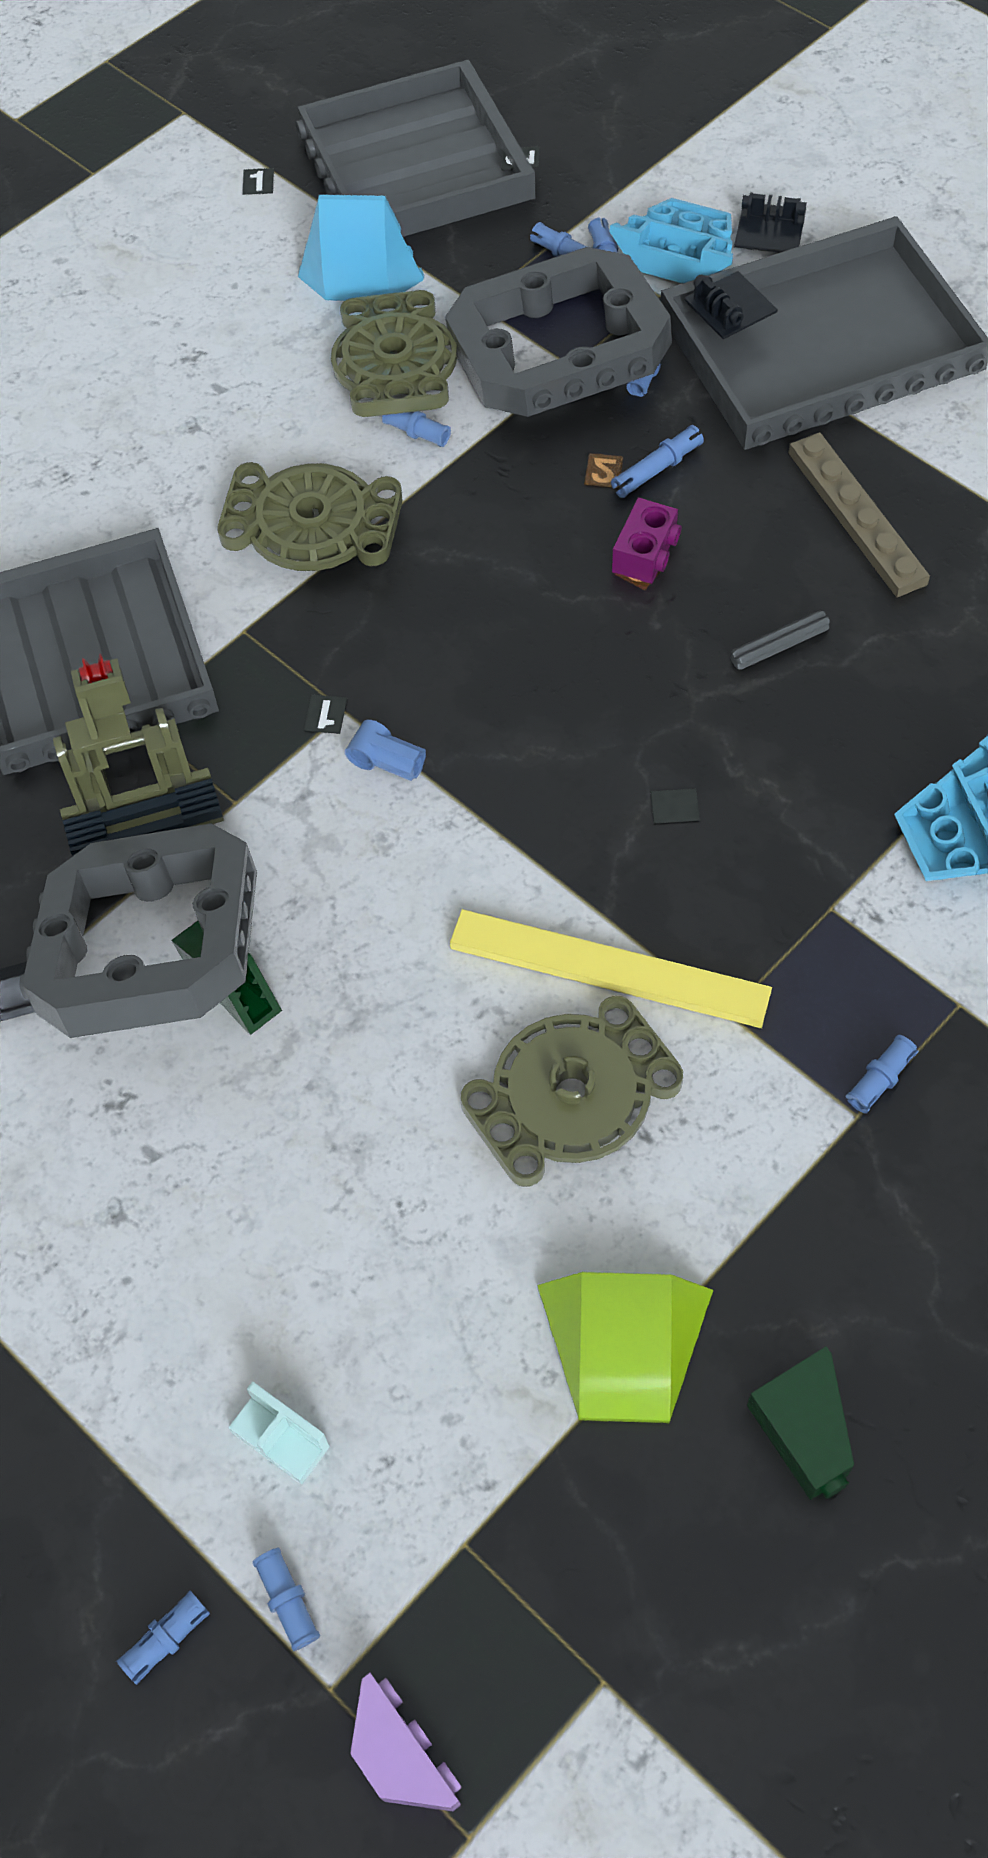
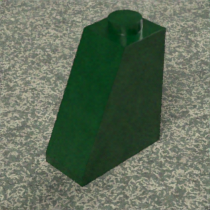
[171,921,282,1035]
[747,1346,854,1500]

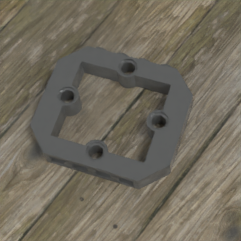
[445,247,672,417]
[20,823,257,1038]

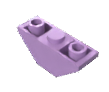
[350,1673,462,1811]

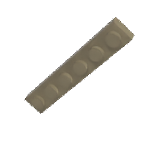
[789,432,930,598]

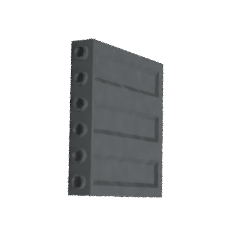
[295,59,535,237]
[0,528,219,775]

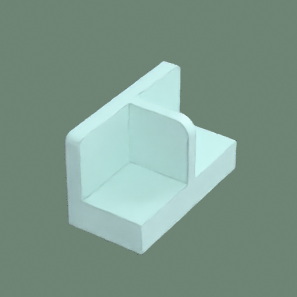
[228,1381,330,1484]

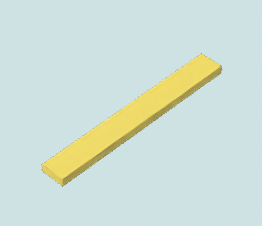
[450,909,772,1028]

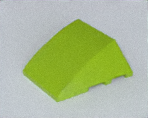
[537,1272,713,1423]

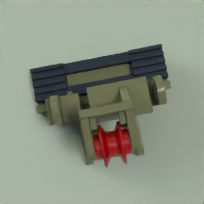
[53,653,224,857]

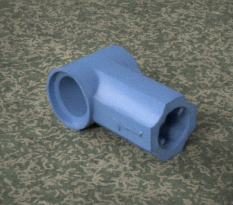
[345,720,426,781]

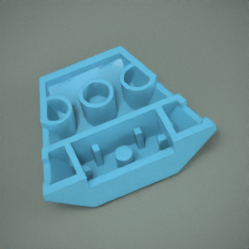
[298,195,425,301]
[609,198,733,283]
[894,736,988,881]

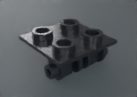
[734,192,807,253]
[684,271,778,339]

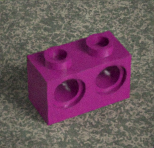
[612,498,682,584]

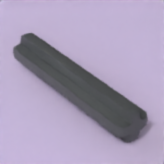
[730,610,830,670]

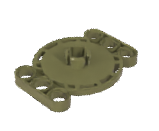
[331,290,457,417]
[218,462,403,571]
[461,996,683,1187]

